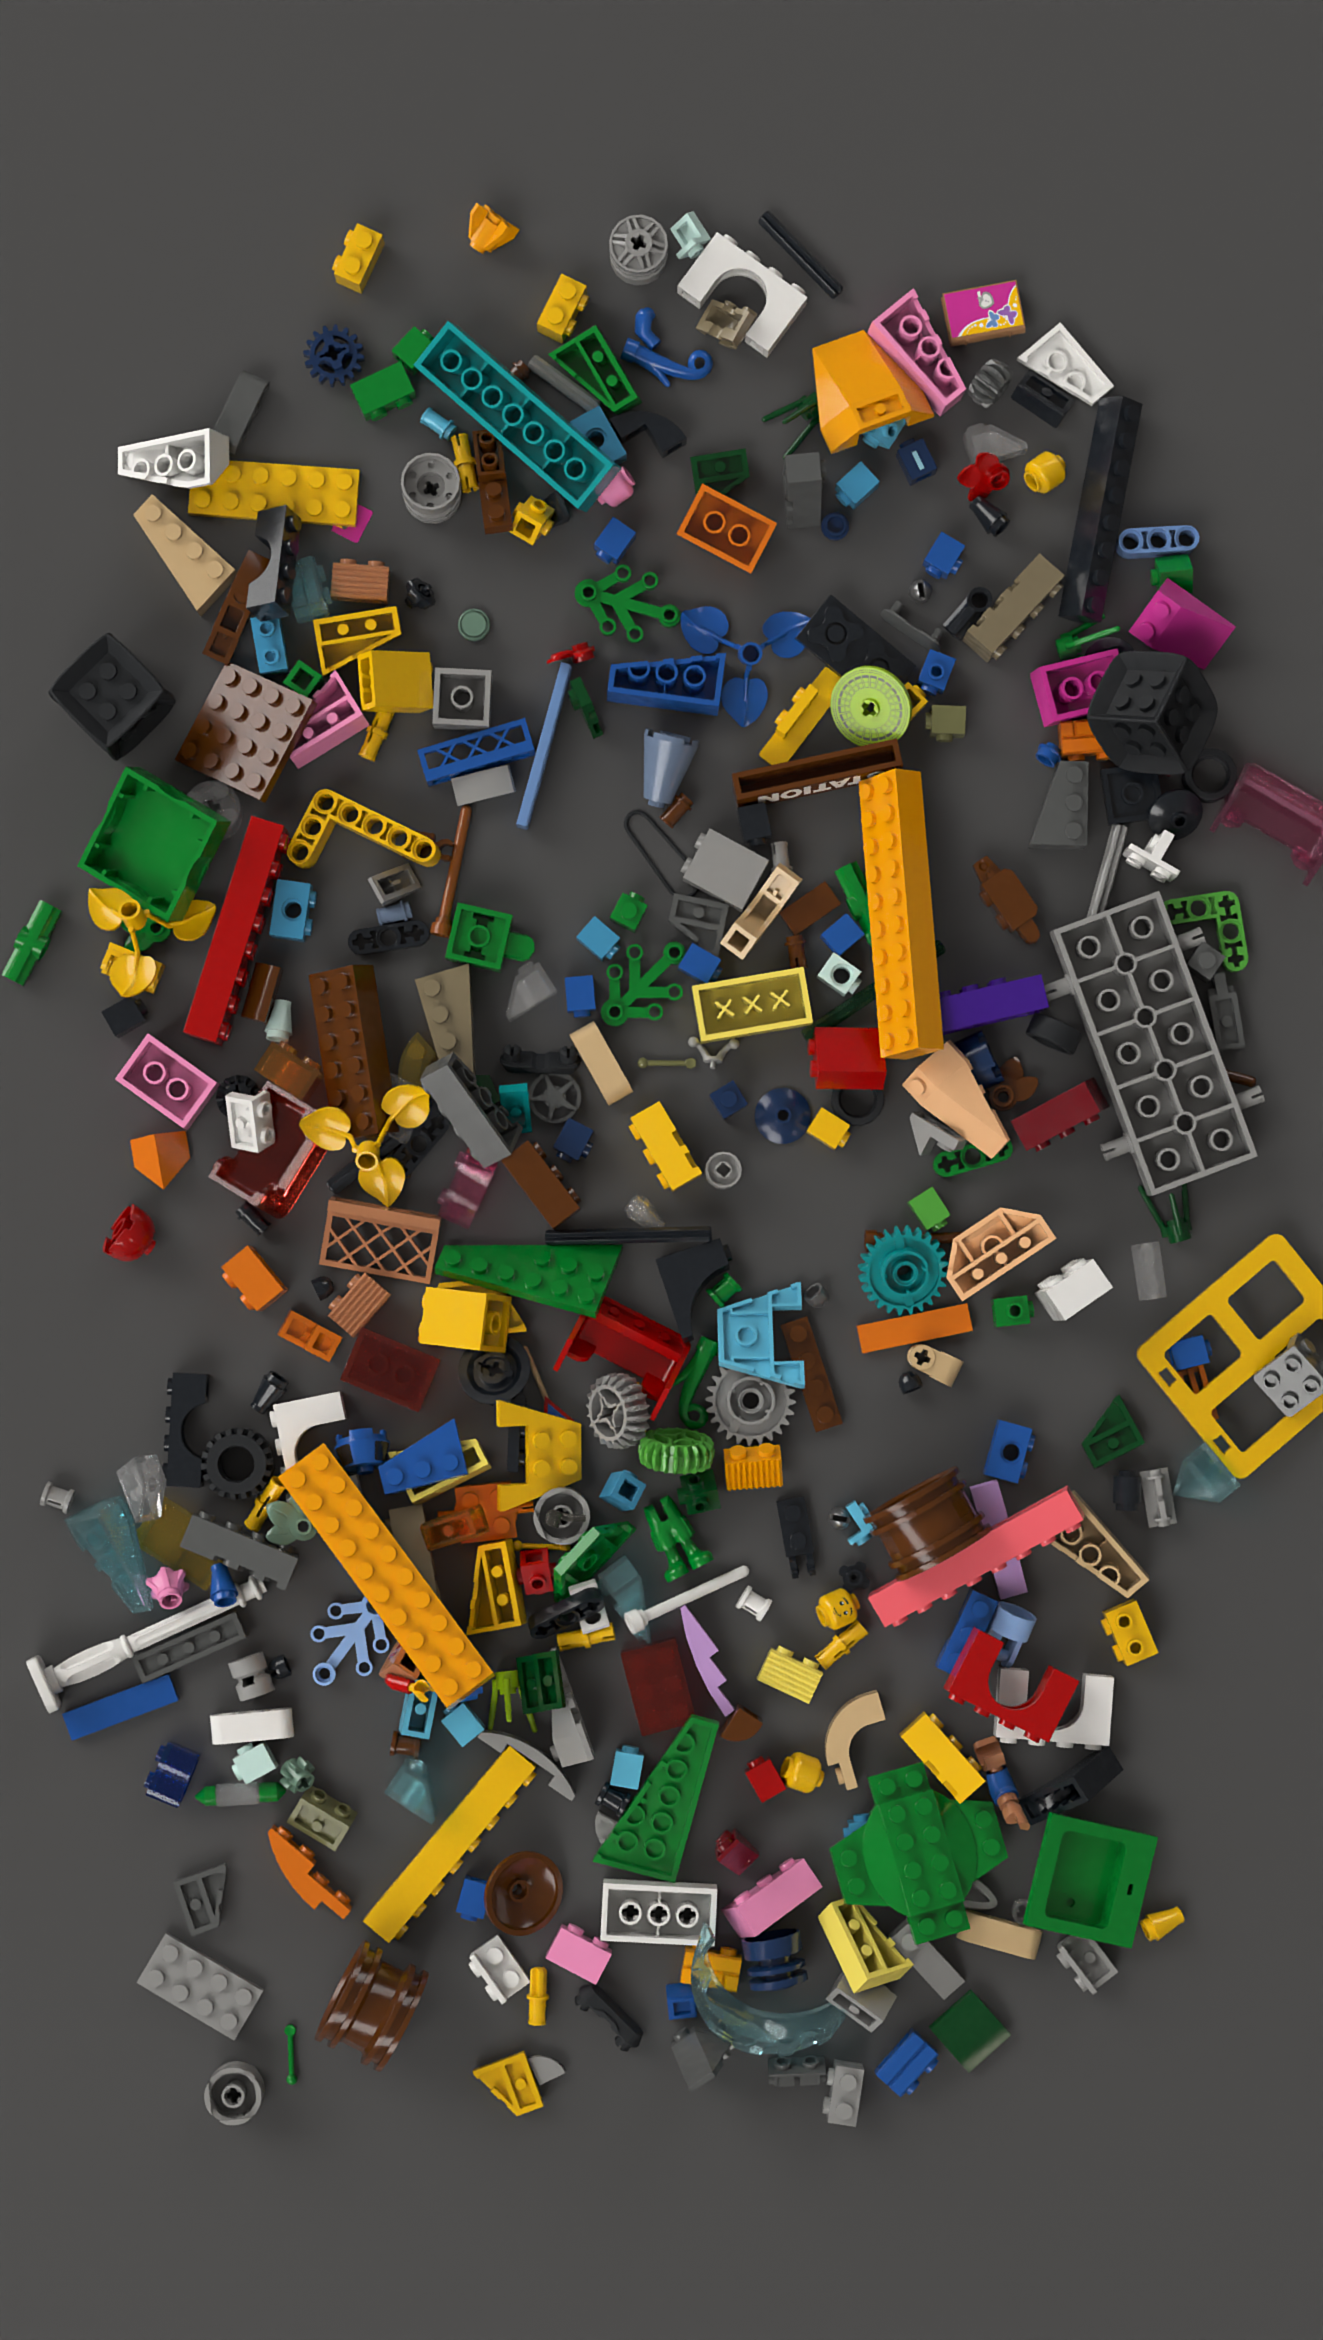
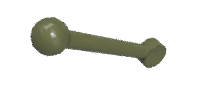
[637,1057,696,1069]

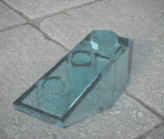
[596,1554,651,1644]

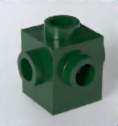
[677,1469,721,1515]

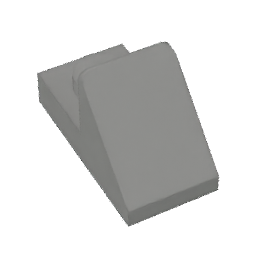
[910,1111,967,1156]

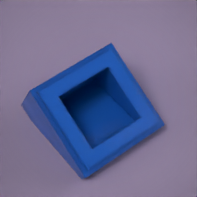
[666,1983,697,2020]

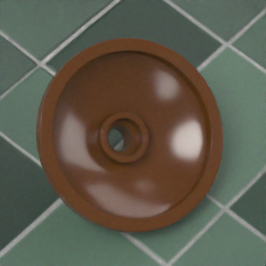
[484,1851,563,1936]

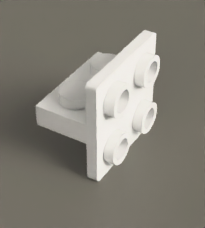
[1122,830,1180,883]

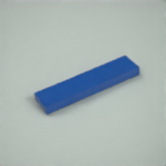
[62,1673,179,1740]

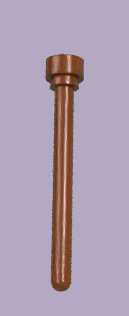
[430,805,472,938]

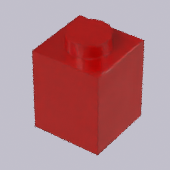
[744,1755,787,1803]

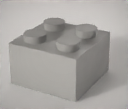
[432,668,493,731]

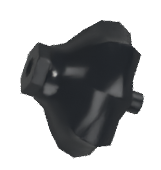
[405,577,436,610]

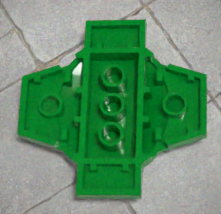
[829,1762,1008,1945]

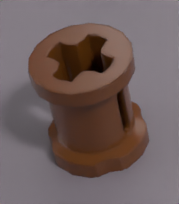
[390,1730,422,1760]

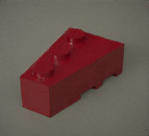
[1011,1077,1110,1152]

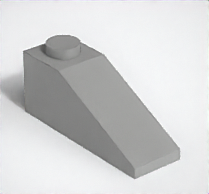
[888,1918,965,2000]

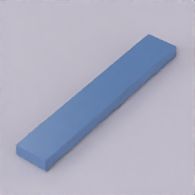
[516,662,572,830]

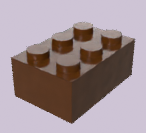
[501,1140,581,1230]

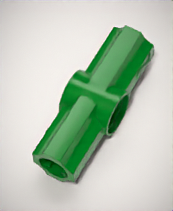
[834,861,872,948]
[2,900,63,986]

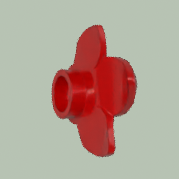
[957,452,1010,501]
[547,642,595,664]

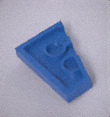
[378,1418,469,1496]

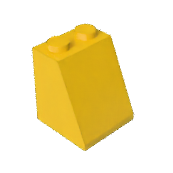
[419,1287,512,1353]

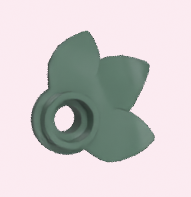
[266,1496,317,1545]

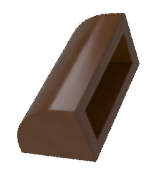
[241,962,283,1024]
[719,1703,763,1741]

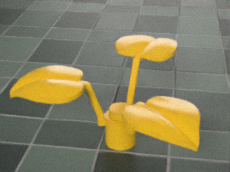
[88,888,217,997]
[299,1085,430,1207]

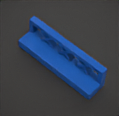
[417,718,535,787]

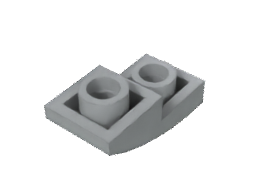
[451,765,516,806]

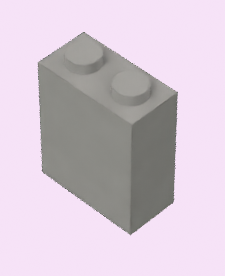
[680,828,769,913]

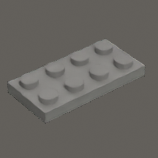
[137,1932,264,2040]

